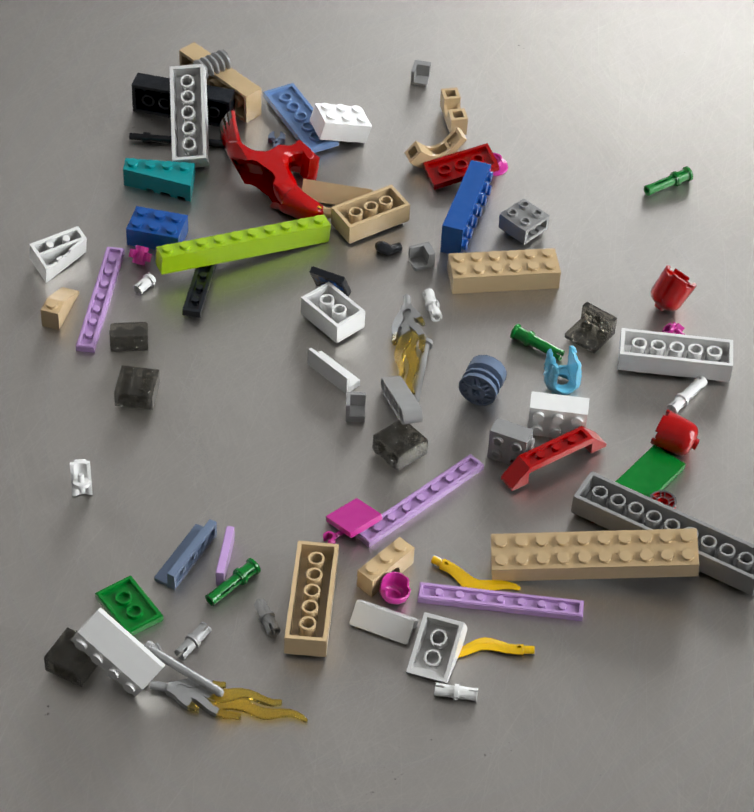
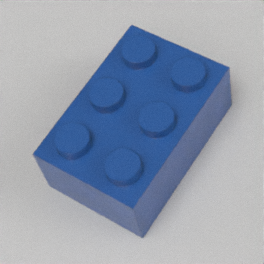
[126,206,188,250]

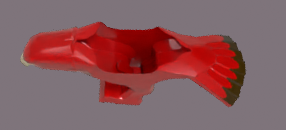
[219,110,331,219]

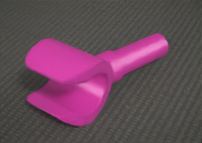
[323,531,344,544]

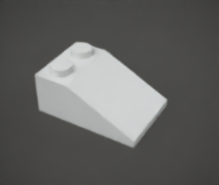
[406,612,468,684]

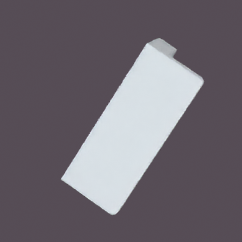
[307,348,360,394]
[350,599,419,644]

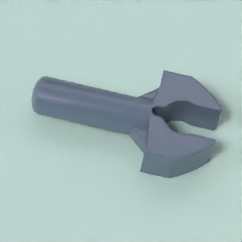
[268,131,285,148]

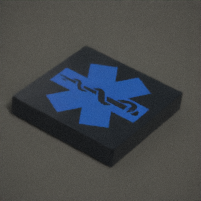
[309,266,351,297]

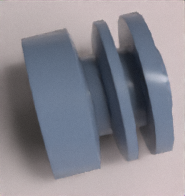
[459,355,507,406]

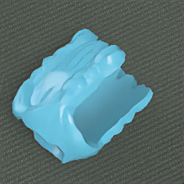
[543,346,582,395]

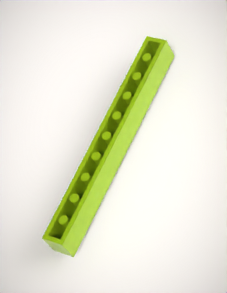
[155,214,331,275]

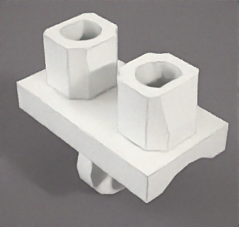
[70,459,93,496]

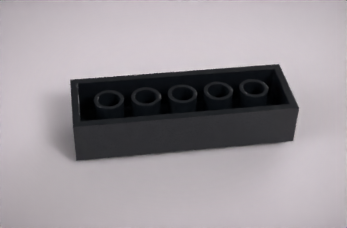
[131,73,235,127]

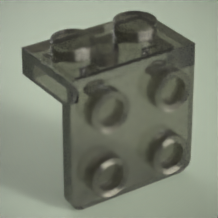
[109,322,148,352]

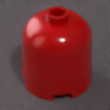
[651,265,697,311]
[650,409,700,456]

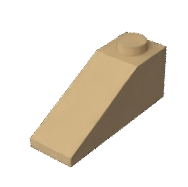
[41,287,79,330]

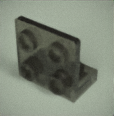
[564,302,617,353]

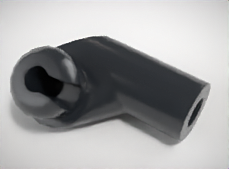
[375,241,402,256]

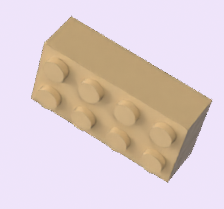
[331,185,410,244]

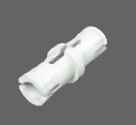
[422,288,442,322]
[434,682,478,702]

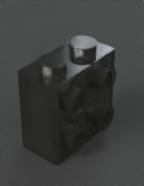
[114,365,160,410]
[372,420,428,471]
[44,627,98,687]

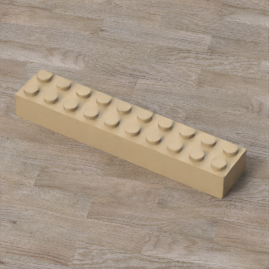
[491,528,699,581]

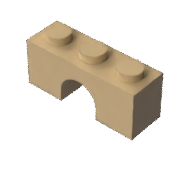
[440,87,468,135]
[357,537,415,597]

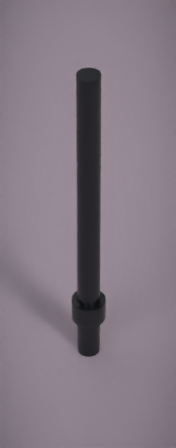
[129,132,224,147]

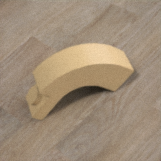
[404,127,467,168]

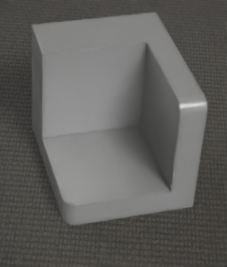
[410,60,431,87]
[408,242,436,271]
[346,392,366,422]

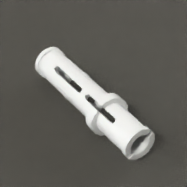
[666,376,708,414]

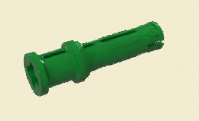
[644,166,693,196]
[510,324,565,361]
[205,558,261,606]

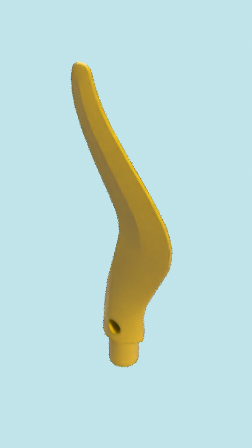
[431,555,521,591]
[458,637,535,658]

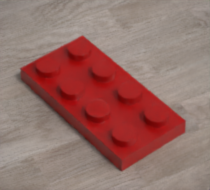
[423,143,499,190]

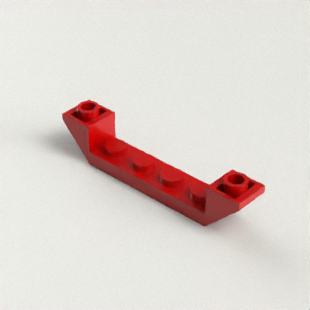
[501,426,607,491]

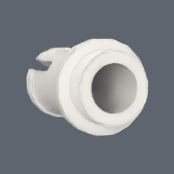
[133,273,156,295]

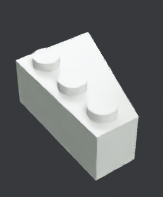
[29,226,87,283]

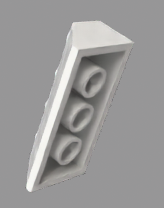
[71,607,165,696]

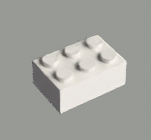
[310,103,372,143]
[301,282,365,343]
[527,391,590,438]

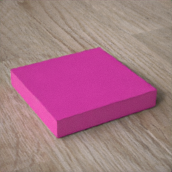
[326,498,382,538]

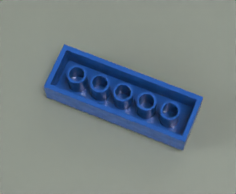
[440,160,493,254]

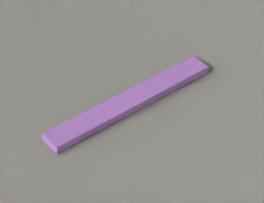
[76,247,125,353]
[355,454,484,548]
[417,582,584,621]

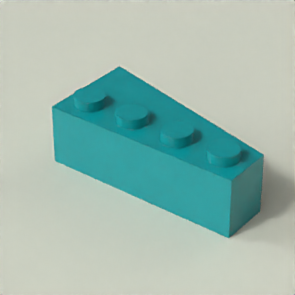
[123,158,195,202]

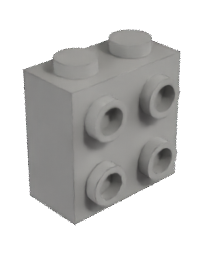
[498,199,550,244]
[487,418,535,465]

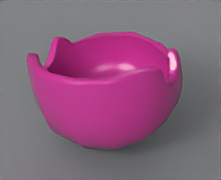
[380,571,411,605]

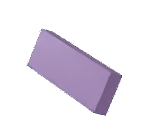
[216,526,235,586]

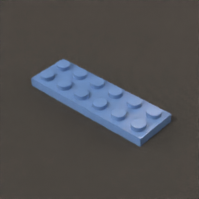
[263,83,339,153]

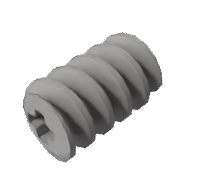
[193,50,231,79]

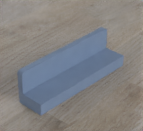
[154,519,217,590]

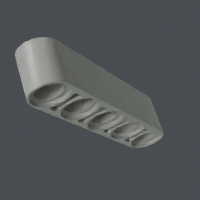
[381,375,423,425]

